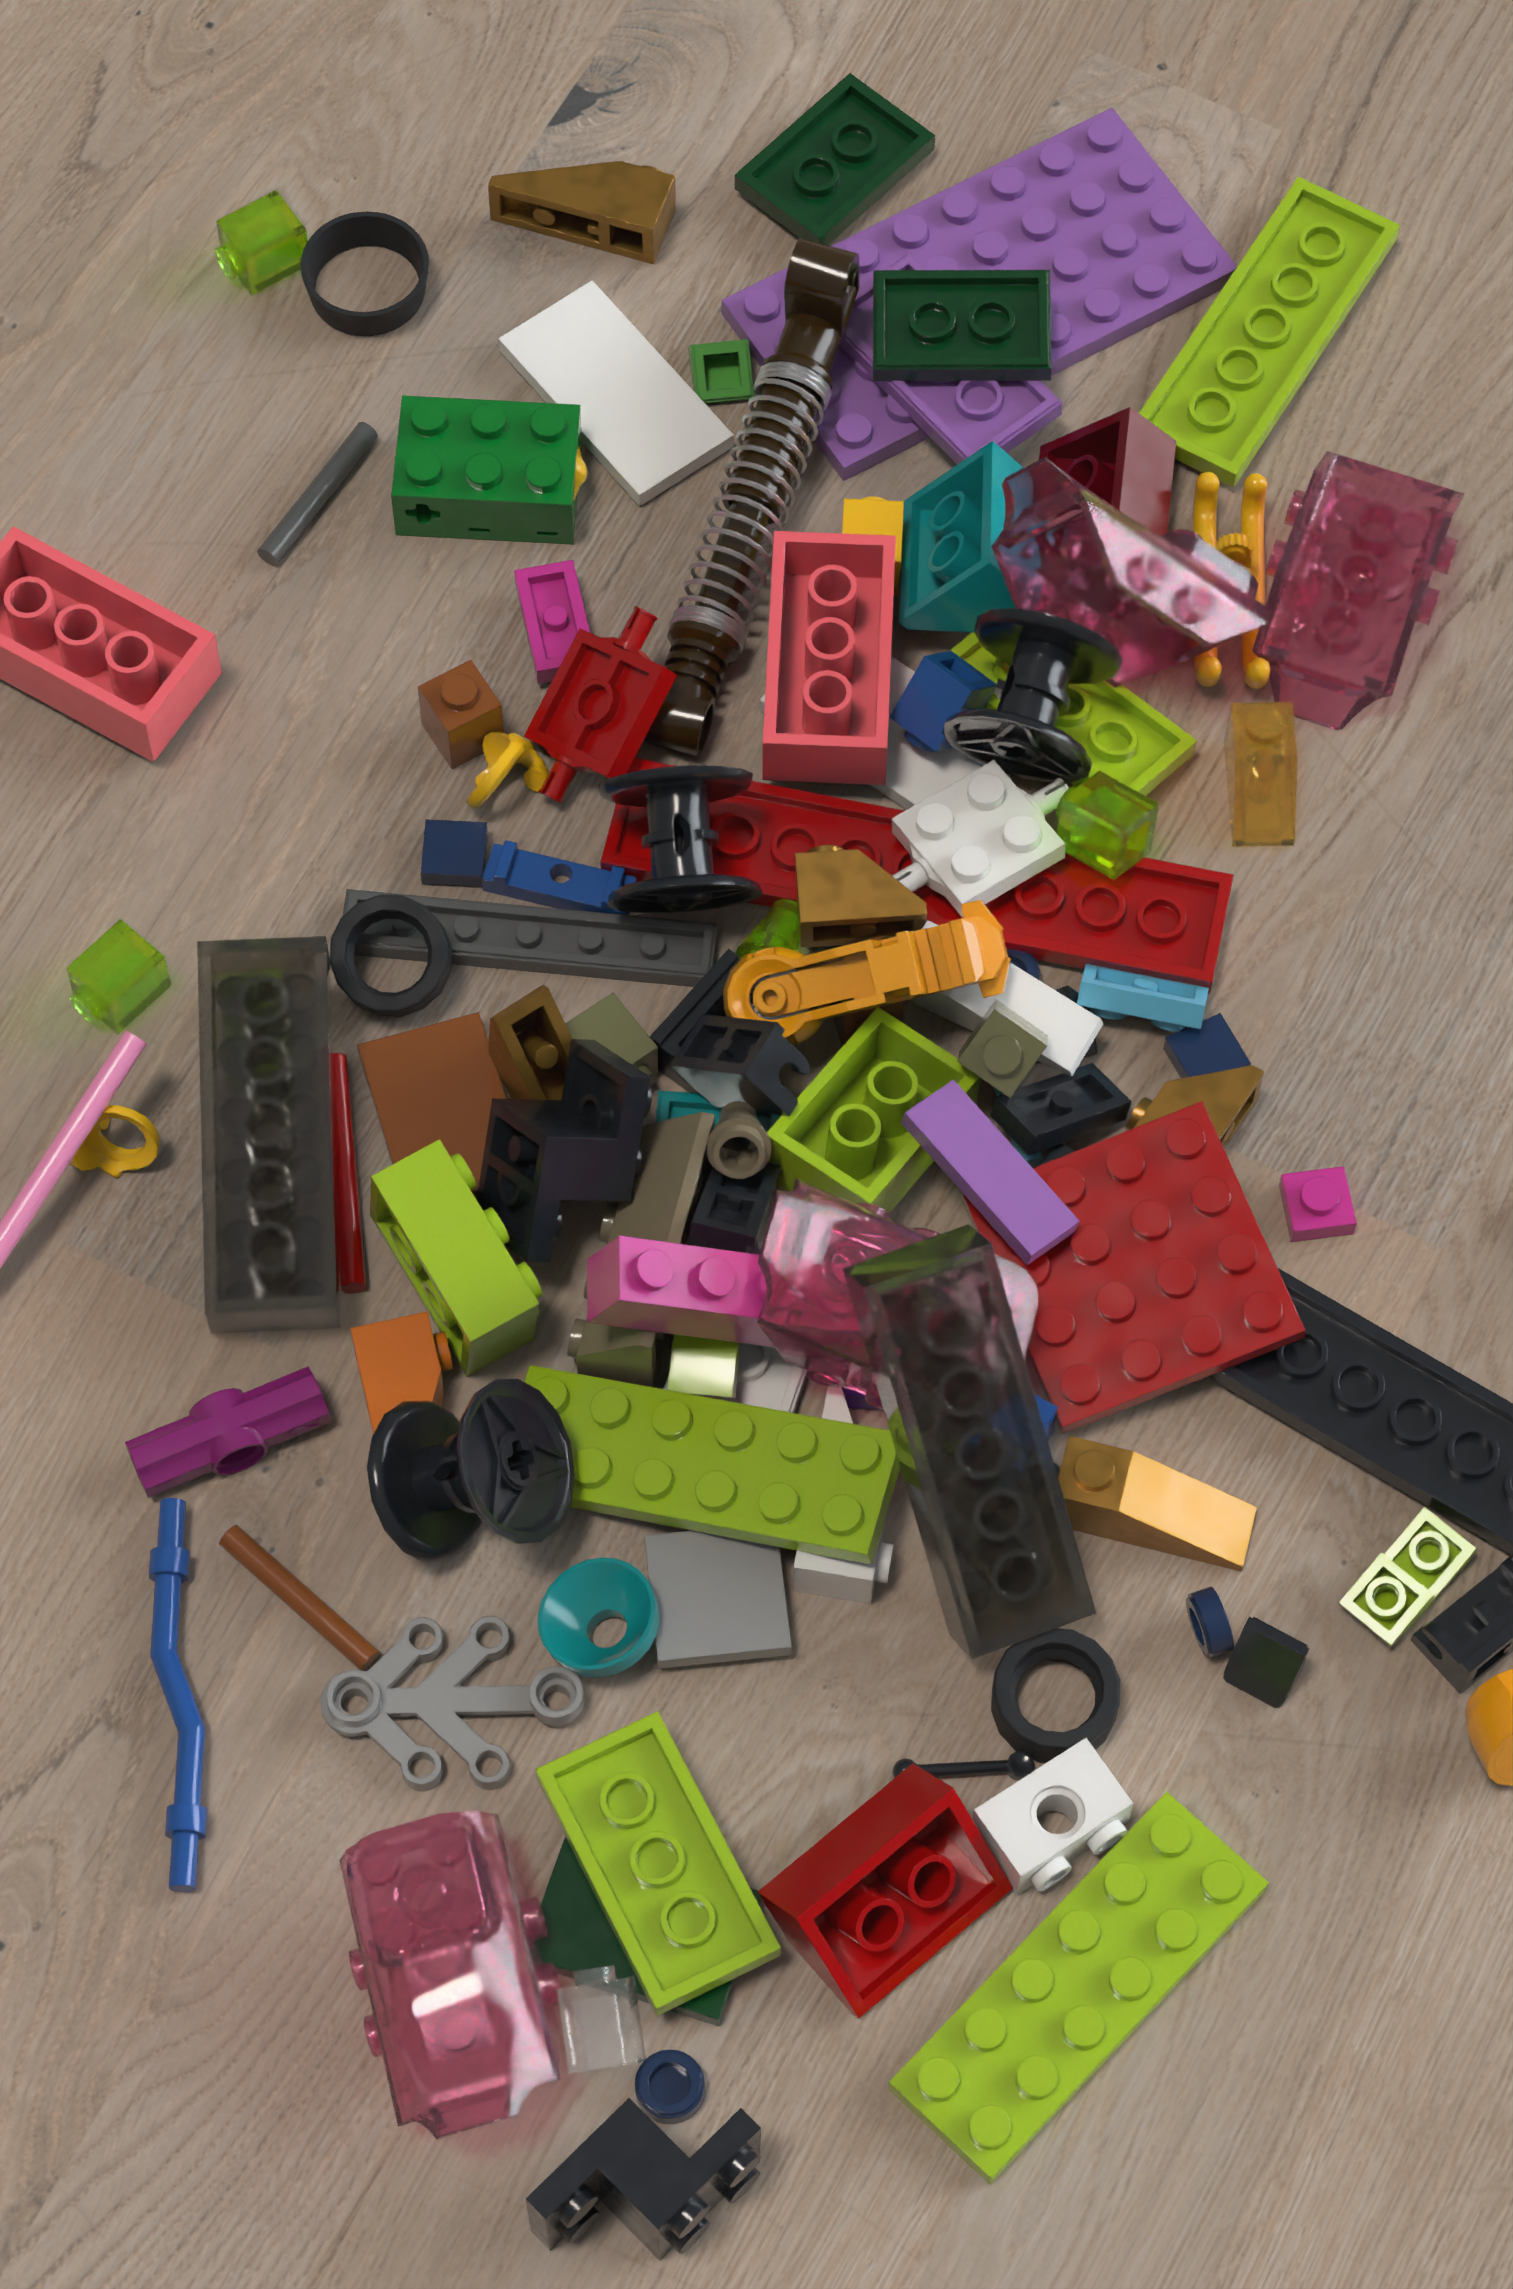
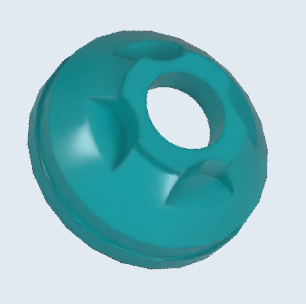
[538,1557,660,1678]

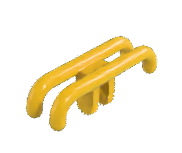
[1193,472,1271,689]

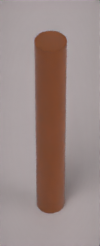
[219,1525,381,1671]

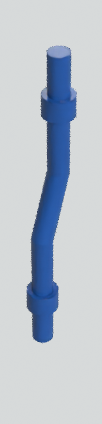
[149,1498,207,1892]

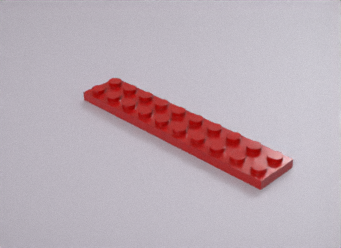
[600,758,1234,994]

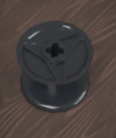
[942,608,1123,783]
[599,765,762,913]
[367,1379,575,1563]

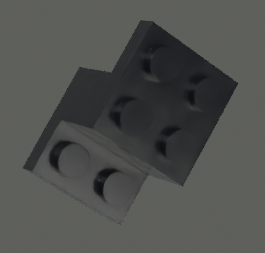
[476,1039,652,1262]
[526,2098,761,2261]

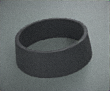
[301,211,429,336]

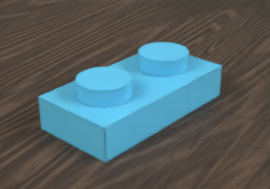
[1077,964,1209,1032]

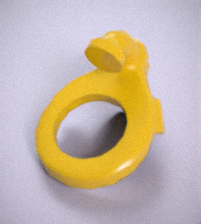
[466,732,548,809]
[69,1105,161,1178]

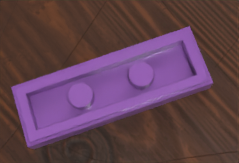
[901,1079,1080,1265]

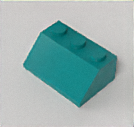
[899,441,1040,633]

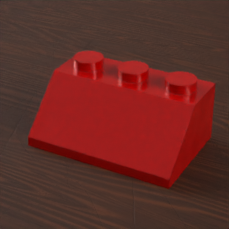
[758,1763,1013,2019]

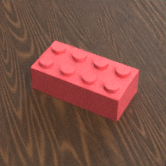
[0,526,222,762]
[762,531,896,785]

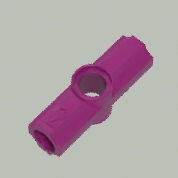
[125,1366,331,1498]

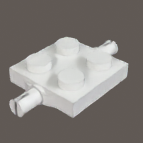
[892,760,1073,918]

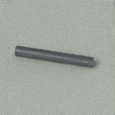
[257,422,378,566]

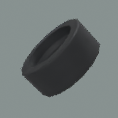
[329,894,452,1017]
[991,1628,1120,1763]

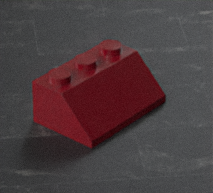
[1037,407,1176,610]

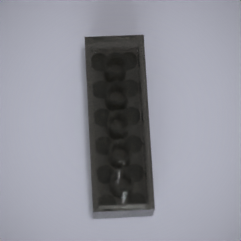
[197,936,341,1334]
[842,1224,1096,1659]

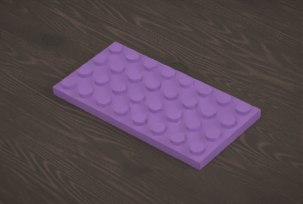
[721,108,1237,481]

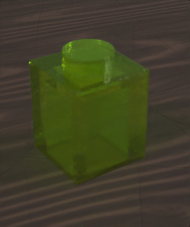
[215,190,308,296]
[1056,770,1159,880]
[66,919,171,1034]

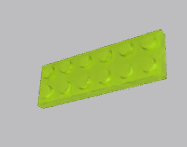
[1139,176,1400,488]
[524,1365,907,1565]
[888,1791,1269,2185]

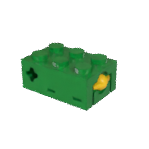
[391,395,587,545]

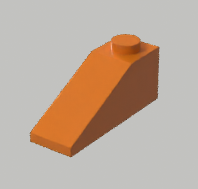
[350,1311,453,1434]

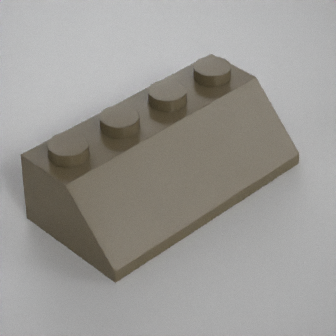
[567,1112,715,1388]

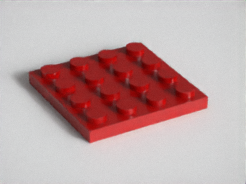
[963,1101,1306,1434]

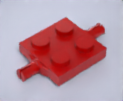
[523,606,677,804]

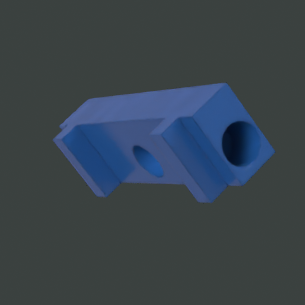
[482,840,637,915]

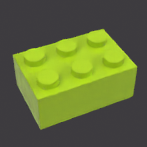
[767,1007,981,1243]
[370,1139,543,1377]

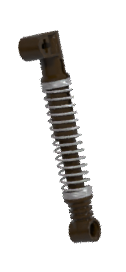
[643,238,860,757]

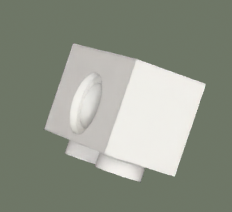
[972,1738,1134,1896]

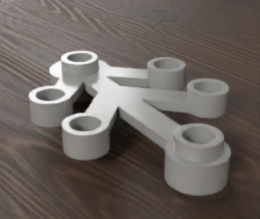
[320,1616,584,1792]

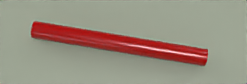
[322,1053,367,1294]

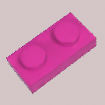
[514,560,590,684]

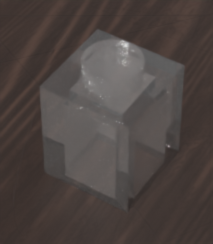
[557,1965,646,2074]

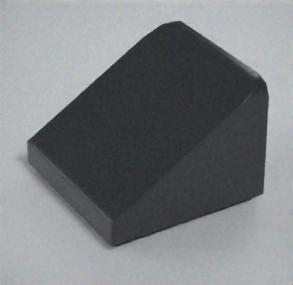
[1223,1616,1310,1708]

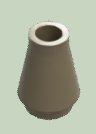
[706,1101,771,1179]

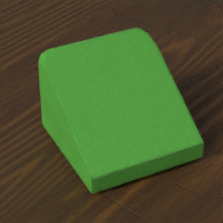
[688,339,754,404]

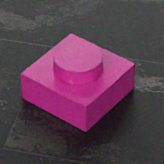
[1279,1166,1357,1242]

